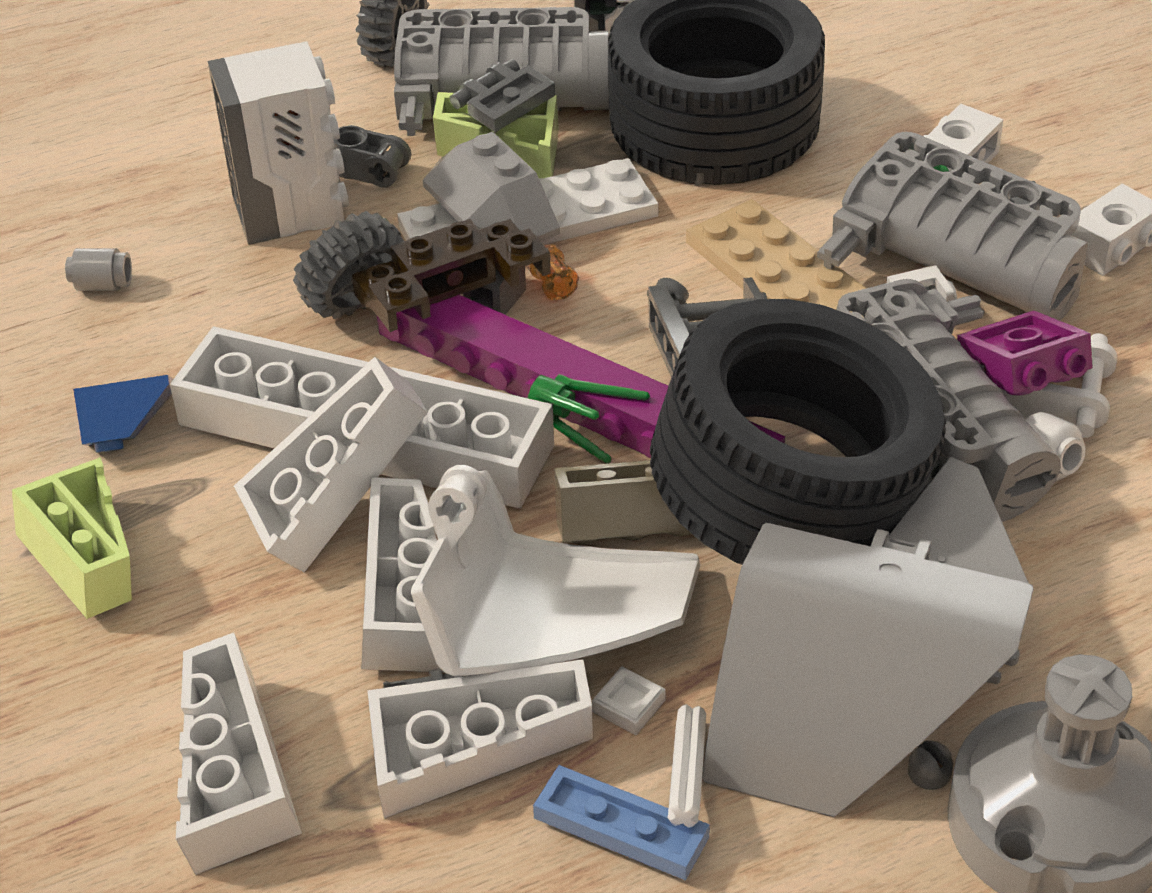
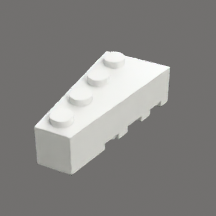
[234,357,428,572]
[361,477,444,672]
[367,659,593,818]

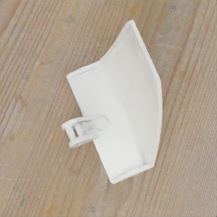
[411,465,701,676]

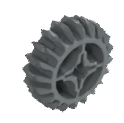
[356,0,430,67]
[293,211,404,319]

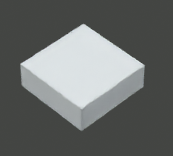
[592,666,665,735]

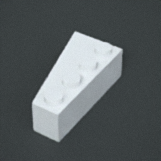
[176,632,302,875]

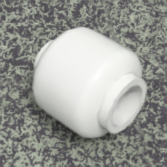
[1025,412,1086,481]

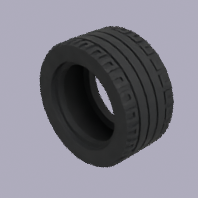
[608,0,825,185]
[650,299,946,565]

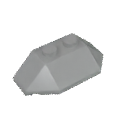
[423,132,560,242]

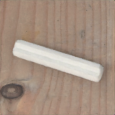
[668,704,706,828]

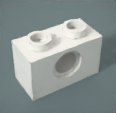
[920,104,1004,171]
[1072,184,1152,276]

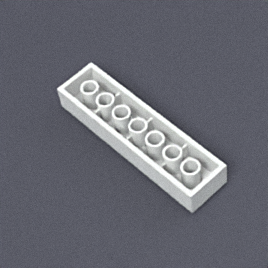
[170,326,554,509]

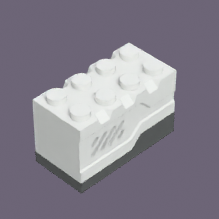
[207,41,349,245]

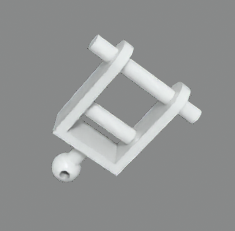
[975,333,1117,438]

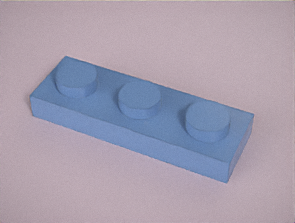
[533,765,710,881]

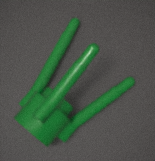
[528,374,650,464]

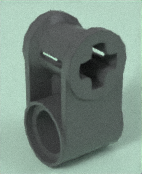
[334,125,412,187]

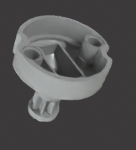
[948,654,1152,893]

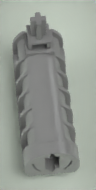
[394,7,609,136]
[817,132,1088,321]
[836,279,1061,522]

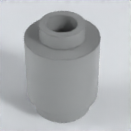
[65,248,132,291]

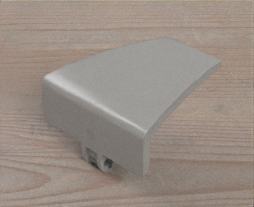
[702,523,1034,817]

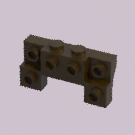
[352,219,551,332]

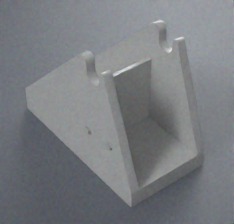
[889,457,1029,684]

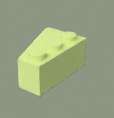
[433,92,559,178]
[12,457,132,619]

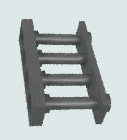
[648,277,767,377]

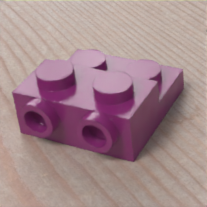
[957,310,1093,396]

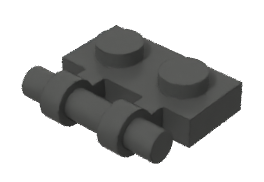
[450,59,555,132]

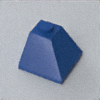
[73,375,173,453]

